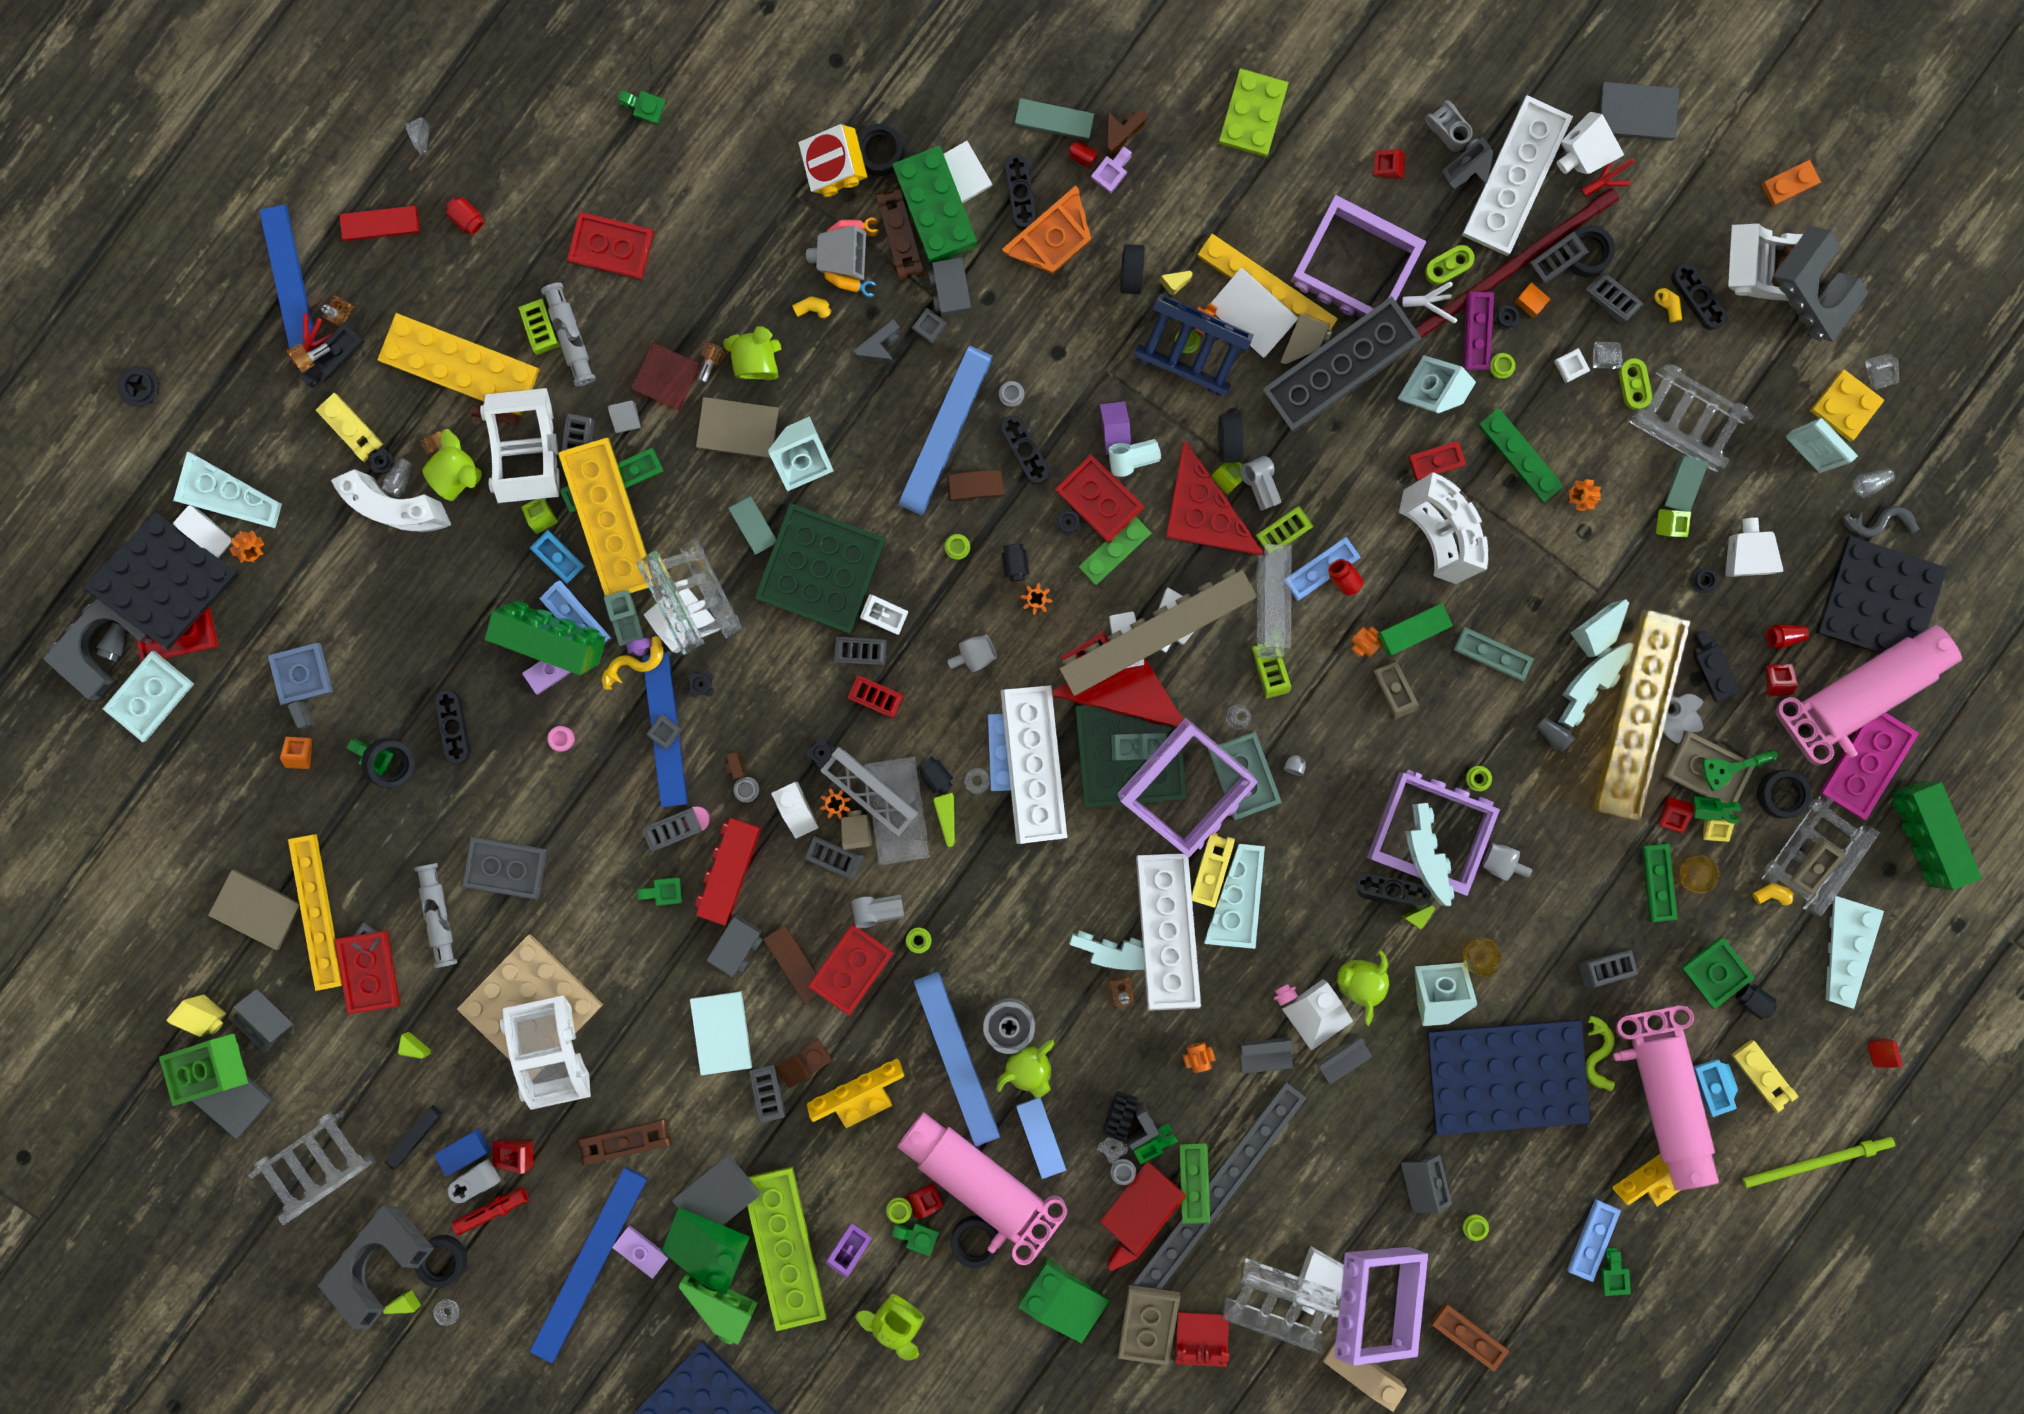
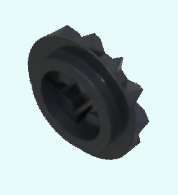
[117,366,160,407]

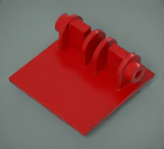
[1175,1312,1229,1367]

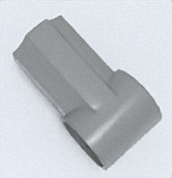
[1240,456,1282,510]
[851,895,904,928]

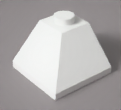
[644,582,715,653]
[1281,979,1353,1051]

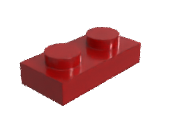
[1408,441,1466,481]

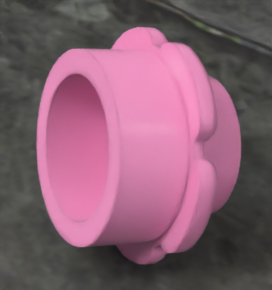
[1274,984,1298,1006]

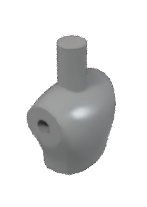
[947,634,997,672]
[1481,843,1532,881]

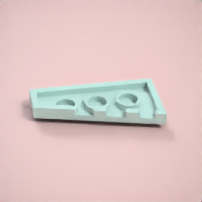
[173,452,282,528]
[1203,844,1265,949]
[1825,895,1884,1009]

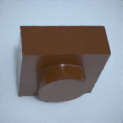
[725,752,747,779]

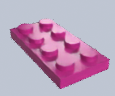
[1819,712,1919,820]

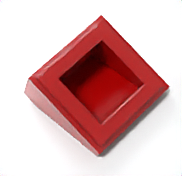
[1069,141,1099,169]
[1373,149,1405,179]
[1766,664,1798,696]
[1658,796,1694,833]
[1868,1038,1903,1068]
[906,1183,944,1219]
[1107,1242,1138,1271]

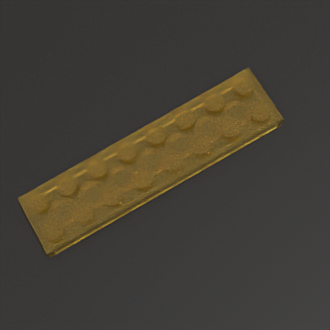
[1592,610,1690,820]

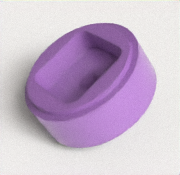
[626,638,652,656]

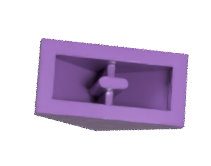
[1100,401,1131,455]
[826,1223,872,1278]

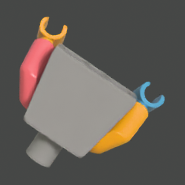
[806,217,878,298]

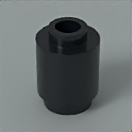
[1001,543,1030,582]
[917,756,953,794]
[1735,983,1777,1020]

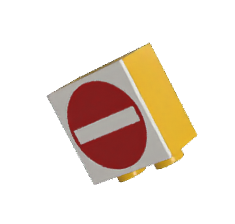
[798,124,868,197]

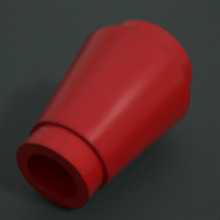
[1766,624,1809,650]

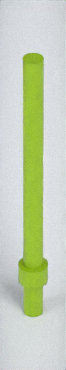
[1742,1137,1895,1188]

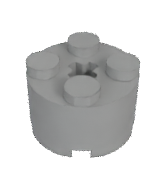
[983,998,1035,1054]

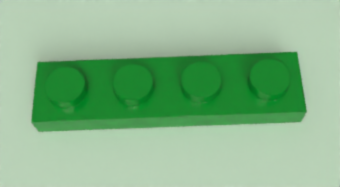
[1477,408,1564,503]
[560,448,664,513]

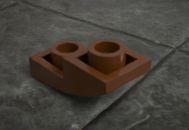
[947,470,1004,501]

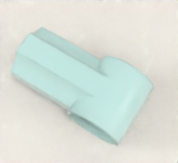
[1108,439,1161,477]

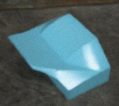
[1693,1059,1738,1117]

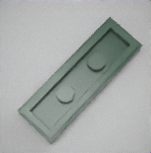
[1015,98,1094,141]
[1453,627,1534,682]

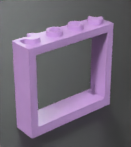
[1290,195,1427,318]
[1117,718,1258,857]
[1367,770,1500,896]
[1334,1247,1428,1366]

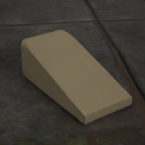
[1373,660,1419,719]
[1791,837,1846,896]

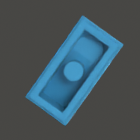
[530,529,585,584]

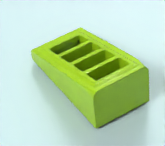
[518,299,561,355]
[1256,506,1313,556]
[1252,640,1291,699]
[933,792,955,847]

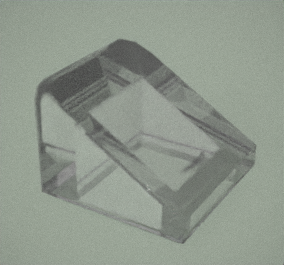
[405,117,429,155]
[1593,342,1623,368]
[1866,354,1899,390]

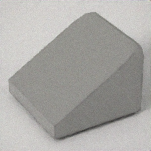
[608,401,641,434]

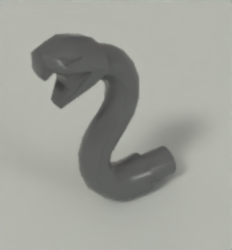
[1842,506,1920,538]

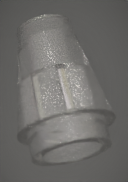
[381,458,413,498]
[1853,468,1895,498]
[1226,704,1252,729]

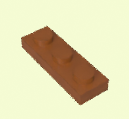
[1430,1302,1509,1372]

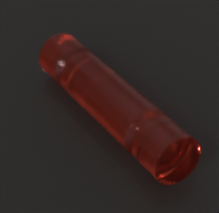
[471,406,519,425]

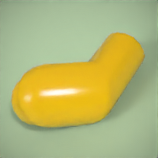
[1654,288,1682,322]
[792,296,831,318]
[1752,883,1793,905]

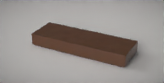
[763,924,818,1003]

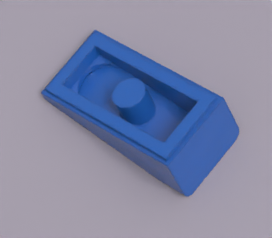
[434,1128,491,1177]

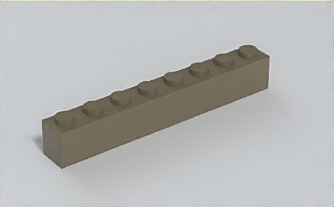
[1059,569,1257,696]

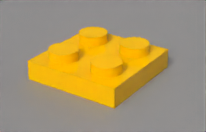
[1810,369,1884,441]

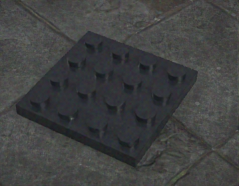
[83,512,238,651]
[1816,536,1947,654]

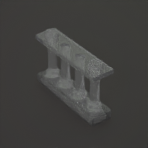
[1628,364,1755,472]
[637,538,742,655]
[1257,544,1291,658]
[1762,796,1880,917]
[248,1111,376,1225]
[1222,1258,1341,1354]

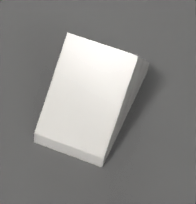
[860,594,908,635]

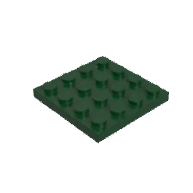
[755,503,886,634]
[1075,697,1187,808]

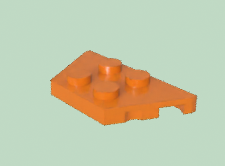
[1002,186,1091,274]

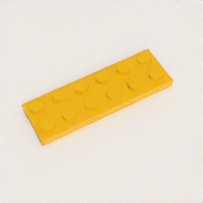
[377,313,540,417]
[558,438,656,596]

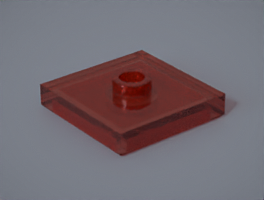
[632,343,700,411]

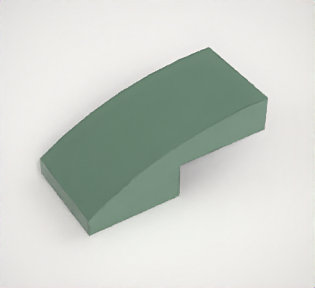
[728,495,776,555]
[604,590,645,646]
[1111,733,1167,760]

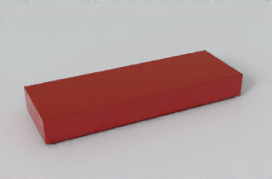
[339,206,420,242]

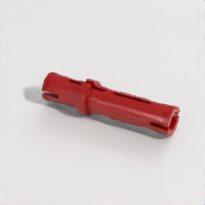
[452,1187,529,1236]

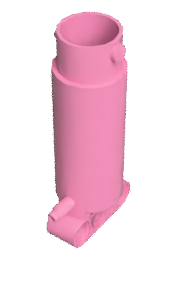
[1776,625,1962,765]
[1613,1006,1719,1191]
[897,1112,1067,1265]

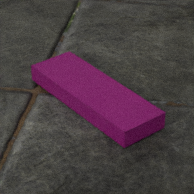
[1463,292,1494,370]

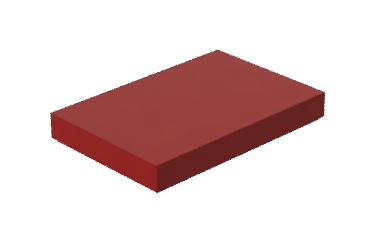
[567,212,654,280]
[1055,454,1145,544]
[135,606,218,662]
[807,923,894,1016]
[335,930,400,1015]
[1100,1161,1186,1256]

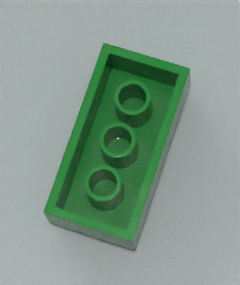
[892,145,978,266]
[485,601,607,675]
[1891,781,1982,890]

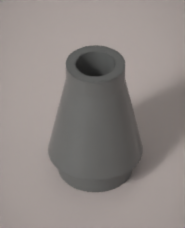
[96,622,127,662]
[1536,717,1576,753]

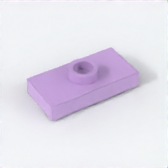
[522,661,571,695]
[612,1225,669,1279]

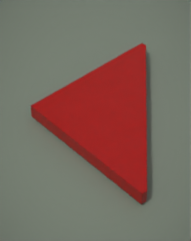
[1165,442,1263,556]
[1052,658,1183,727]

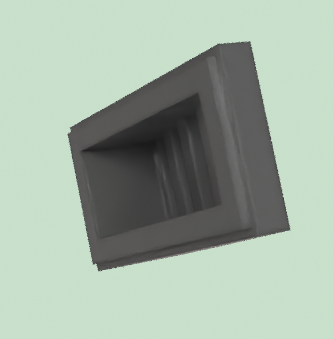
[1530,231,1589,283]
[1585,271,1643,325]
[560,413,596,466]
[834,637,887,666]
[642,808,702,852]
[805,836,864,879]
[1578,950,1638,988]
[749,1064,787,1123]

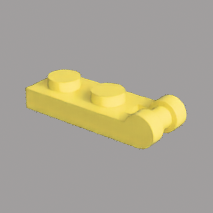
[316,393,383,462]
[1191,833,1235,908]
[1731,1039,1798,1113]

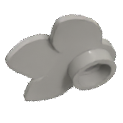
[1657,694,1703,743]

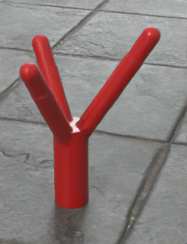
[1580,158,1635,198]
[292,313,333,365]

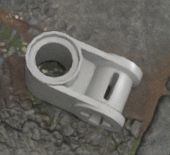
[1425,100,1473,152]
[448,1158,501,1203]

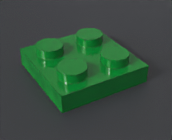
[1680,936,1755,1009]

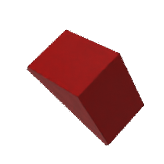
[493,1140,533,1174]

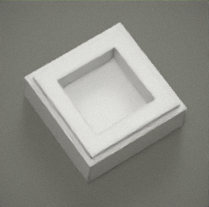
[1554,348,1590,384]

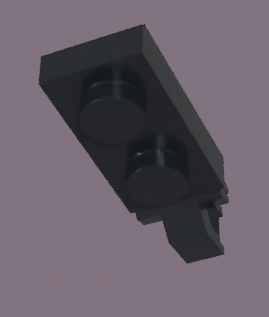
[301,323,365,388]
[1692,630,1741,702]

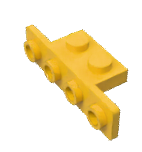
[807,1059,904,1128]
[1613,1154,1680,1207]

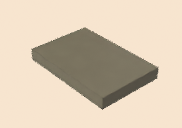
[696,397,780,459]
[1663,731,1754,803]
[208,869,300,950]
[1118,1285,1180,1366]

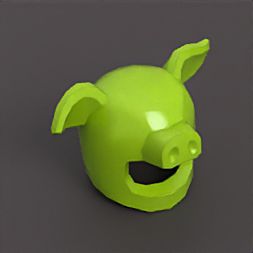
[723,326,782,380]
[422,429,481,501]
[1337,951,1389,1026]
[997,1039,1054,1099]
[855,1294,924,1360]

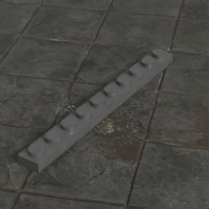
[1130,1081,1306,1289]

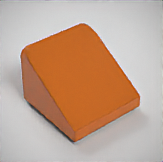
[1514,282,1550,318]
[280,737,312,769]

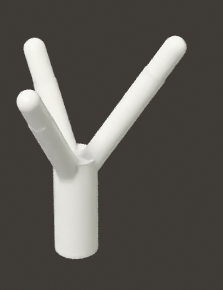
[1403,282,1457,323]

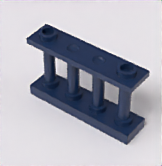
[1133,293,1254,396]

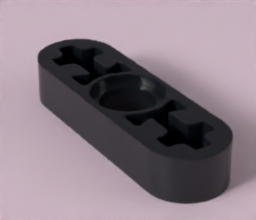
[1005,154,1036,230]
[1671,263,1727,330]
[1001,415,1049,484]
[435,690,471,763]
[1356,873,1431,910]
[384,1105,443,1171]

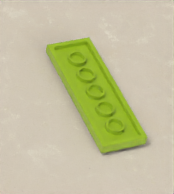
[747,1166,827,1331]

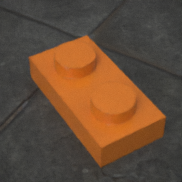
[1761,160,1821,207]

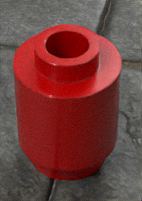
[446,197,485,236]
[1328,559,1364,596]

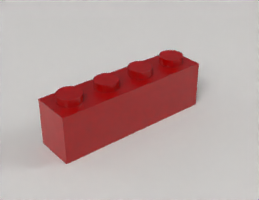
[695,817,762,925]

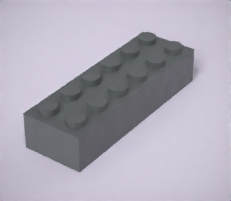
[1263,296,1422,432]

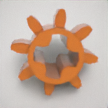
[1569,479,1601,511]
[229,531,264,563]
[1021,583,1052,615]
[1350,626,1382,657]
[820,788,852,819]
[1183,1042,1215,1073]

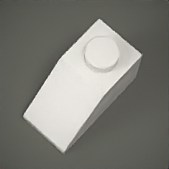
[771,782,819,839]

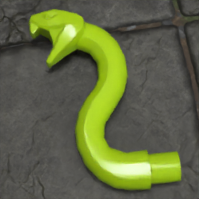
[1585,1016,1615,1091]

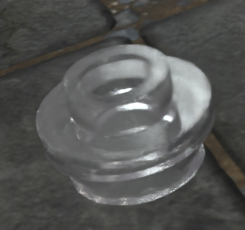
[964,768,990,794]
[433,1299,460,1326]

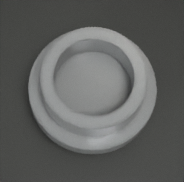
[999,381,1024,407]
[733,777,759,802]
[1110,1159,1136,1185]

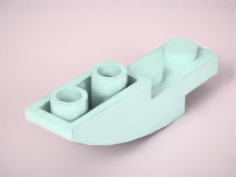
[1558,643,1635,728]
[1405,803,1454,906]
[1069,931,1145,970]

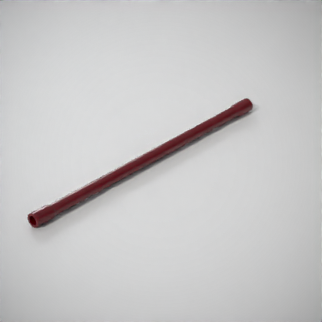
[1415,188,1619,338]

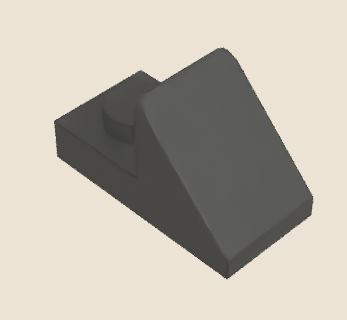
[1442,136,1493,189]
[854,319,901,364]

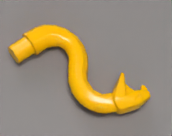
[602,636,664,690]

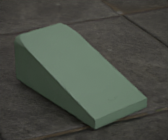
[1664,456,1708,512]

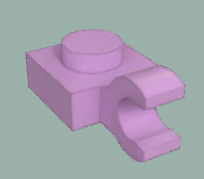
[1091,147,1132,194]

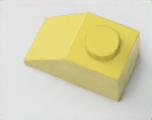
[166,994,227,1037]

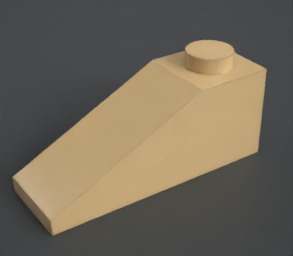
[1323,1340,1407,1412]

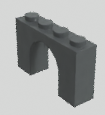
[1773,226,1869,342]
[43,599,153,701]
[318,1205,434,1329]

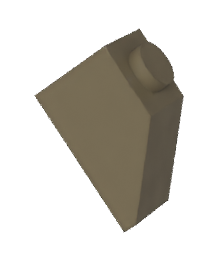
[1281,312,1333,364]
[841,810,872,850]

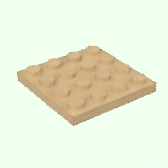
[457,934,603,1079]

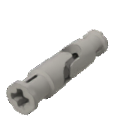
[541,283,596,387]
[414,863,457,968]

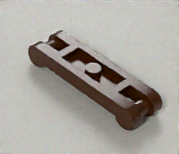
[875,187,924,281]
[577,1118,672,1165]

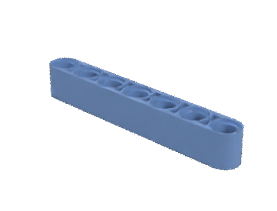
[899,345,993,516]
[914,972,1000,1146]

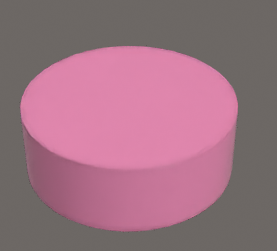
[548,726,575,751]
[684,806,710,831]

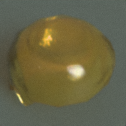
[1678,855,1720,895]
[1462,936,1502,978]

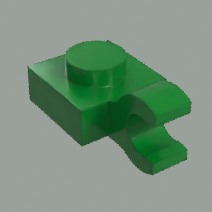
[618,90,666,126]
[347,738,396,776]
[1692,796,1741,824]
[636,877,683,906]
[1133,1124,1177,1164]
[892,1221,939,1257]
[1601,1247,1631,1296]

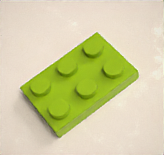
[1218,68,1289,158]

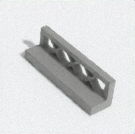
[820,747,919,837]

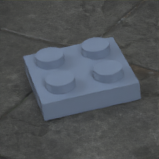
[268,643,333,705]

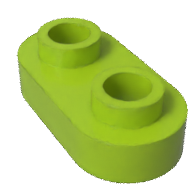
[1425,245,1474,285]
[1619,358,1652,410]

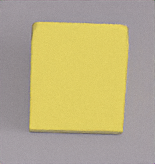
[1160,271,1193,295]
[1703,813,1734,842]

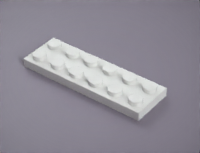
[1462,95,1573,256]
[1001,685,1067,844]
[1136,854,1201,1011]

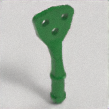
[1702,750,1778,791]

